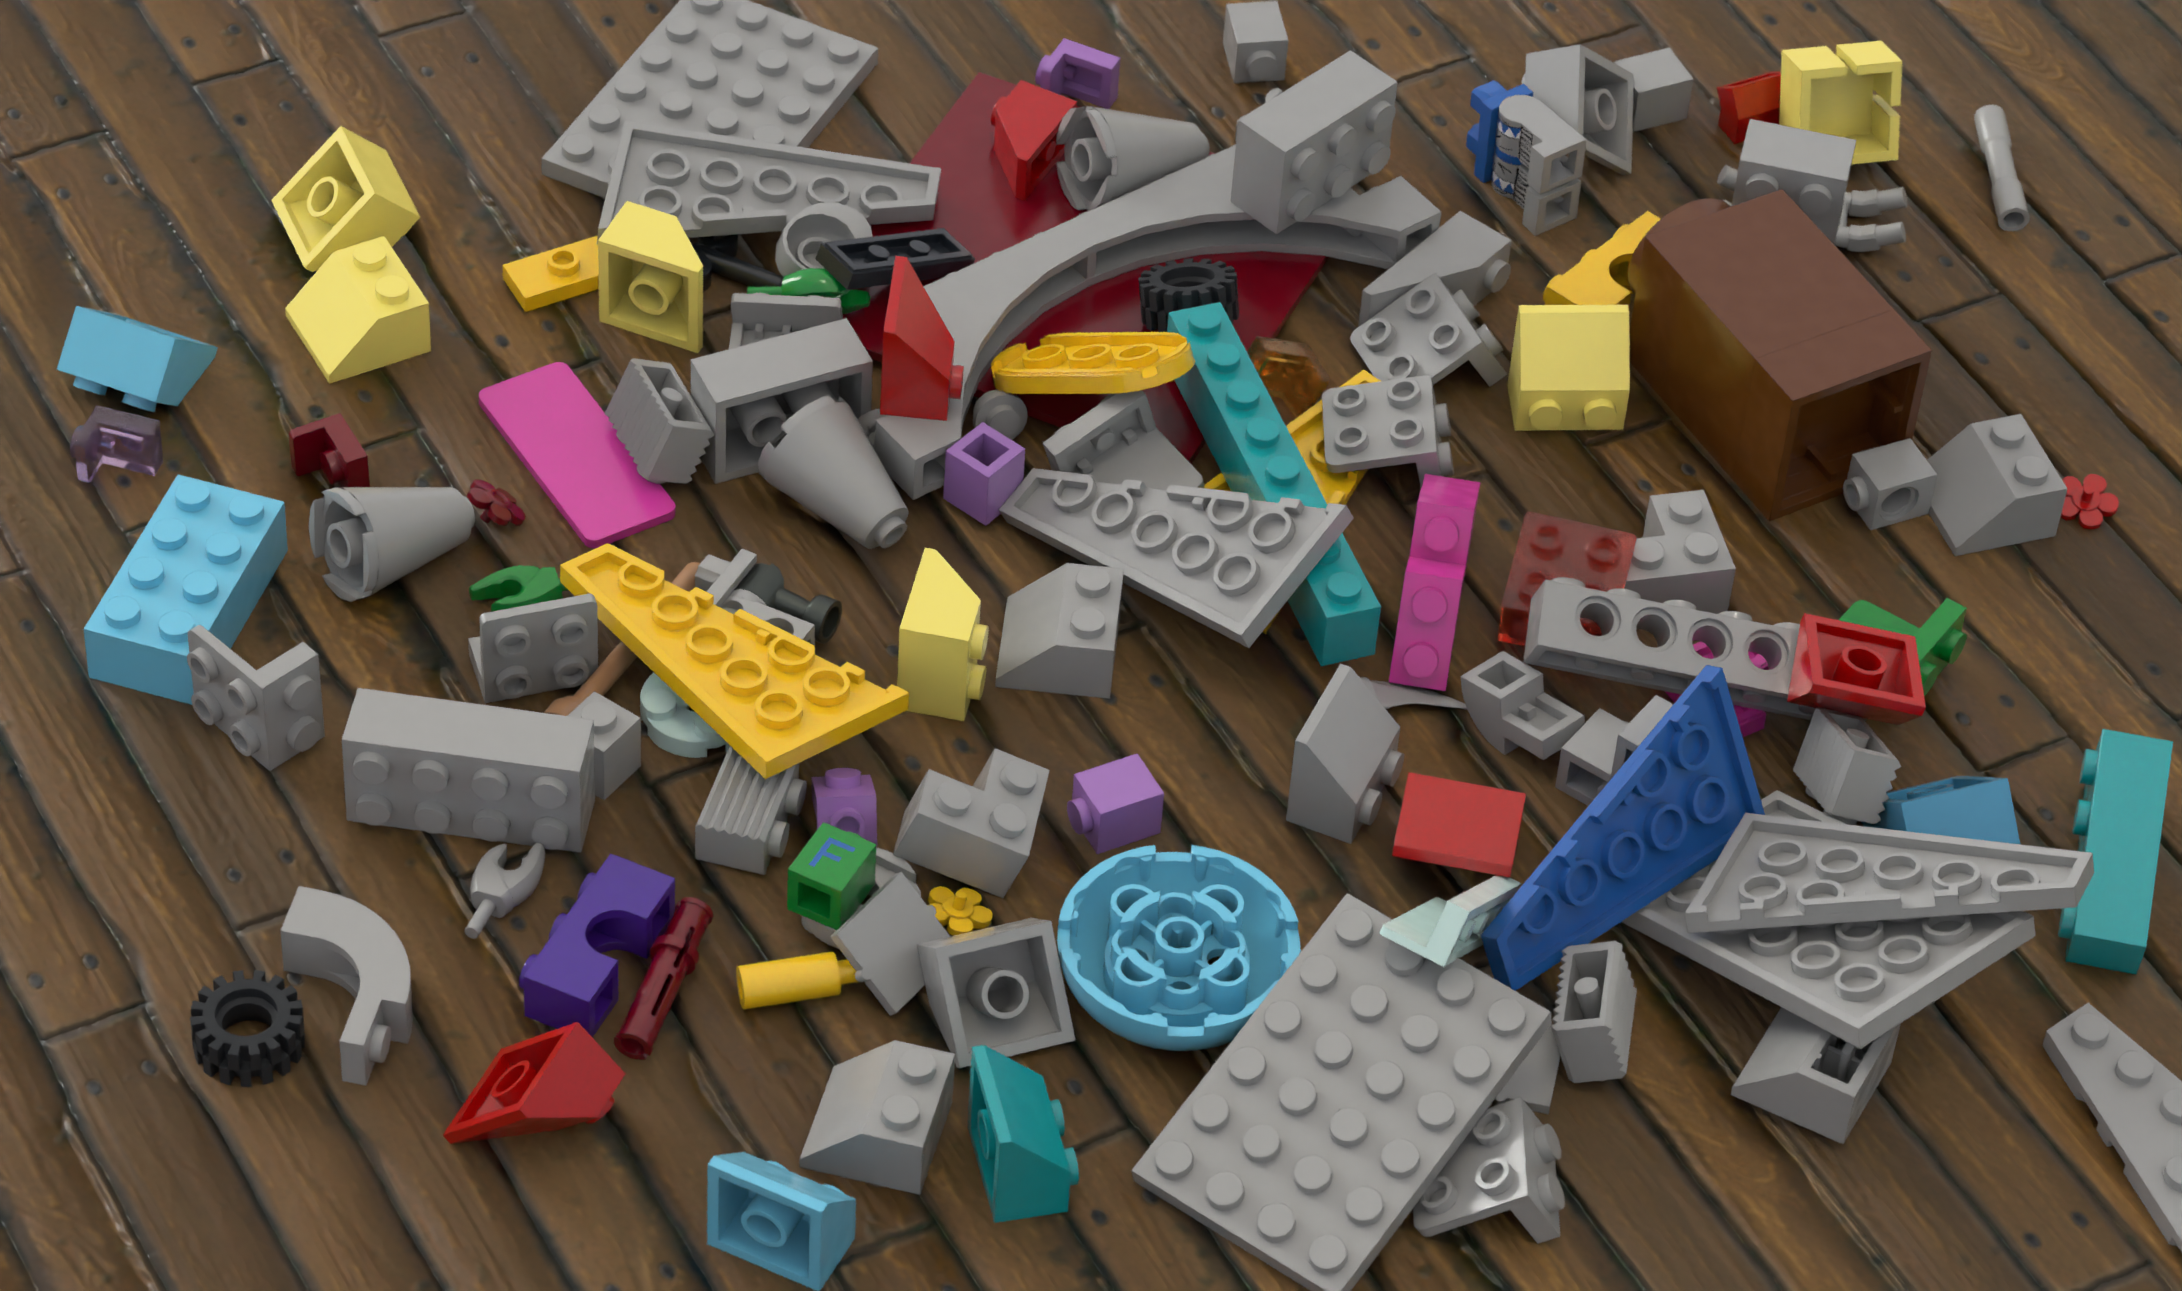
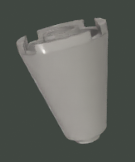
[1056,106,1209,212]
[757,395,909,549]
[309,487,475,602]

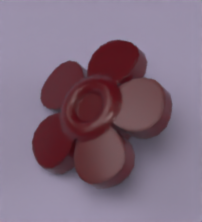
[467,479,526,526]

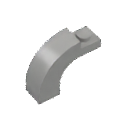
[281,886,413,1085]

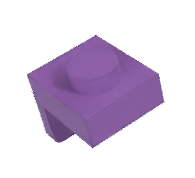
[1035,38,1120,109]
[811,768,877,848]

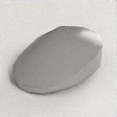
[775,203,873,277]

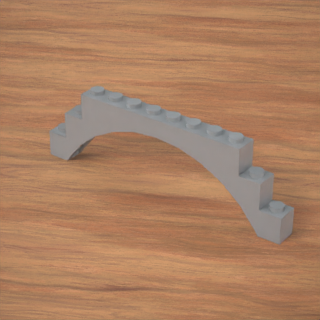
[875,145,1441,500]

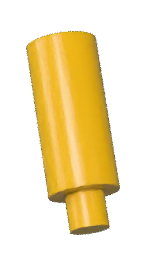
[736,951,858,1010]

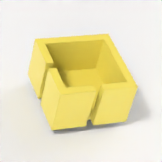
[1779,41,1902,164]

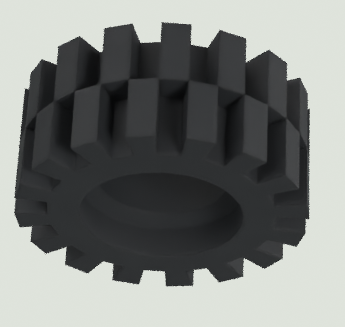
[1139,258,1239,332]
[190,970,305,1087]

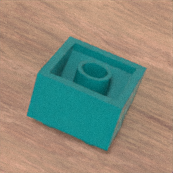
[967,1045,1079,1223]

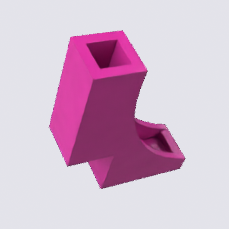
[1389,474,1481,691]

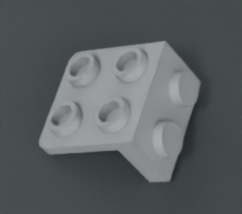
[1350,272,1507,386]
[1322,375,1454,487]
[1043,390,1205,490]
[187,625,325,771]
[1413,1097,1565,1244]

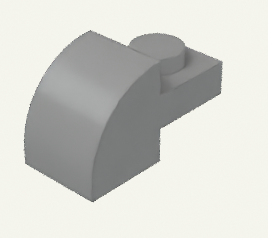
[1461,651,1585,760]

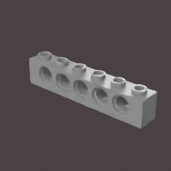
[1523,577,1867,721]

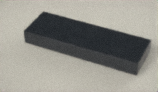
[815,228,975,290]

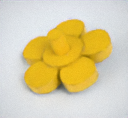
[927,886,993,936]

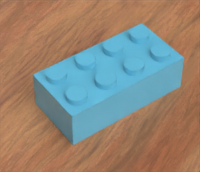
[84,474,288,705]

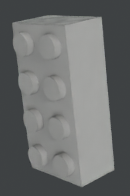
[342,688,595,853]

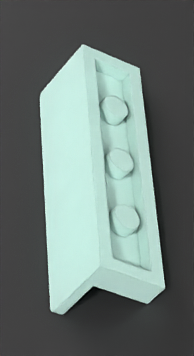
[1379,875,1522,967]

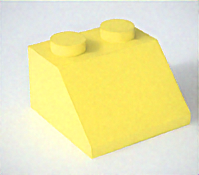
[271,126,420,272]
[598,201,703,353]
[285,236,431,384]
[1507,305,1630,431]
[897,548,989,721]

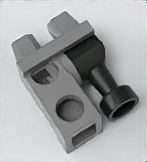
[695,549,842,645]

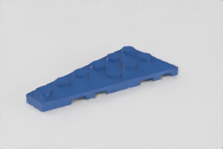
[1481,665,1765,991]

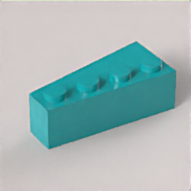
[2058,729,2173,974]

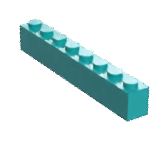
[1167,302,1381,666]

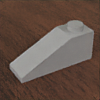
[1358,211,1512,327]

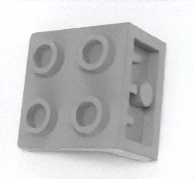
[468,594,598,703]

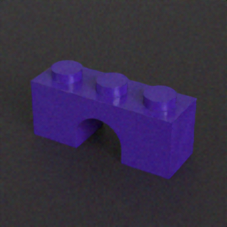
[519,853,675,1038]

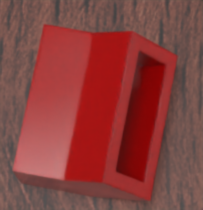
[1717,71,1781,144]

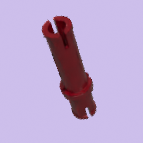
[614,897,713,1060]

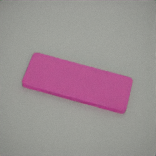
[479,362,676,548]

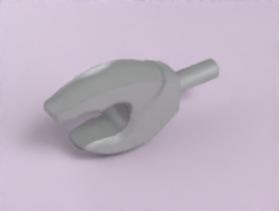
[465,843,545,939]

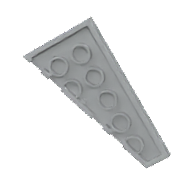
[597,120,941,244]
[999,468,1354,648]
[1685,813,2094,933]
[2042,1003,2182,1252]

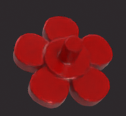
[2061,474,2119,529]

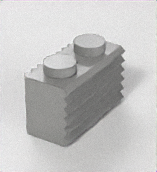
[605,358,715,484]
[1793,707,1901,825]
[695,746,807,875]
[1551,941,1637,1083]

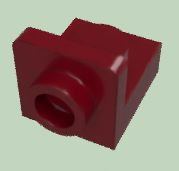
[288,413,370,487]

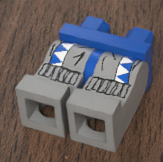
[1466,80,1586,236]

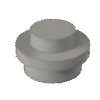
[973,390,1028,440]

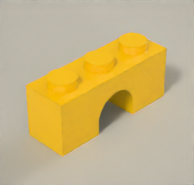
[1543,211,1661,308]

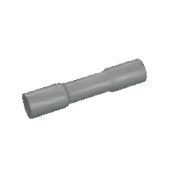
[1974,105,2030,231]

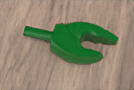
[747,268,870,314]
[469,565,568,612]

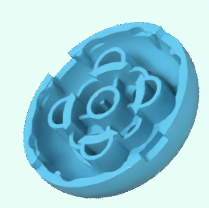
[1057,845,1301,1051]

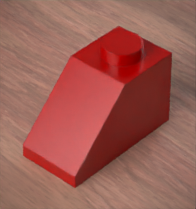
[991,80,1077,201]

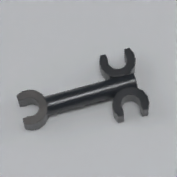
[692,234,783,292]

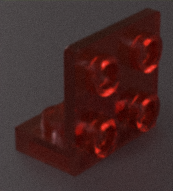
[1498,512,1637,646]

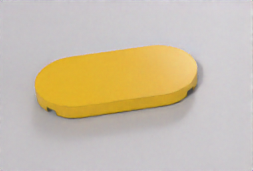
[991,332,1195,394]

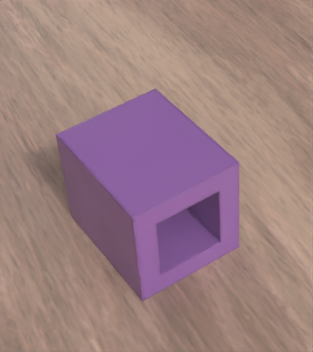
[943,422,1025,526]
[1067,753,1164,854]

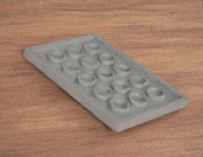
[542,0,878,241]
[1622,790,2035,1049]
[1131,893,1552,1291]

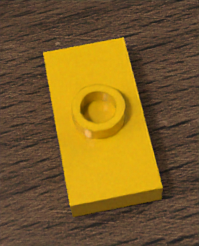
[502,235,599,312]

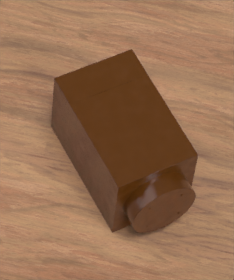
[1628,189,1932,521]

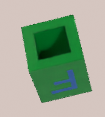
[787,822,877,930]

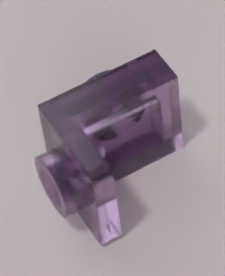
[70,405,163,483]

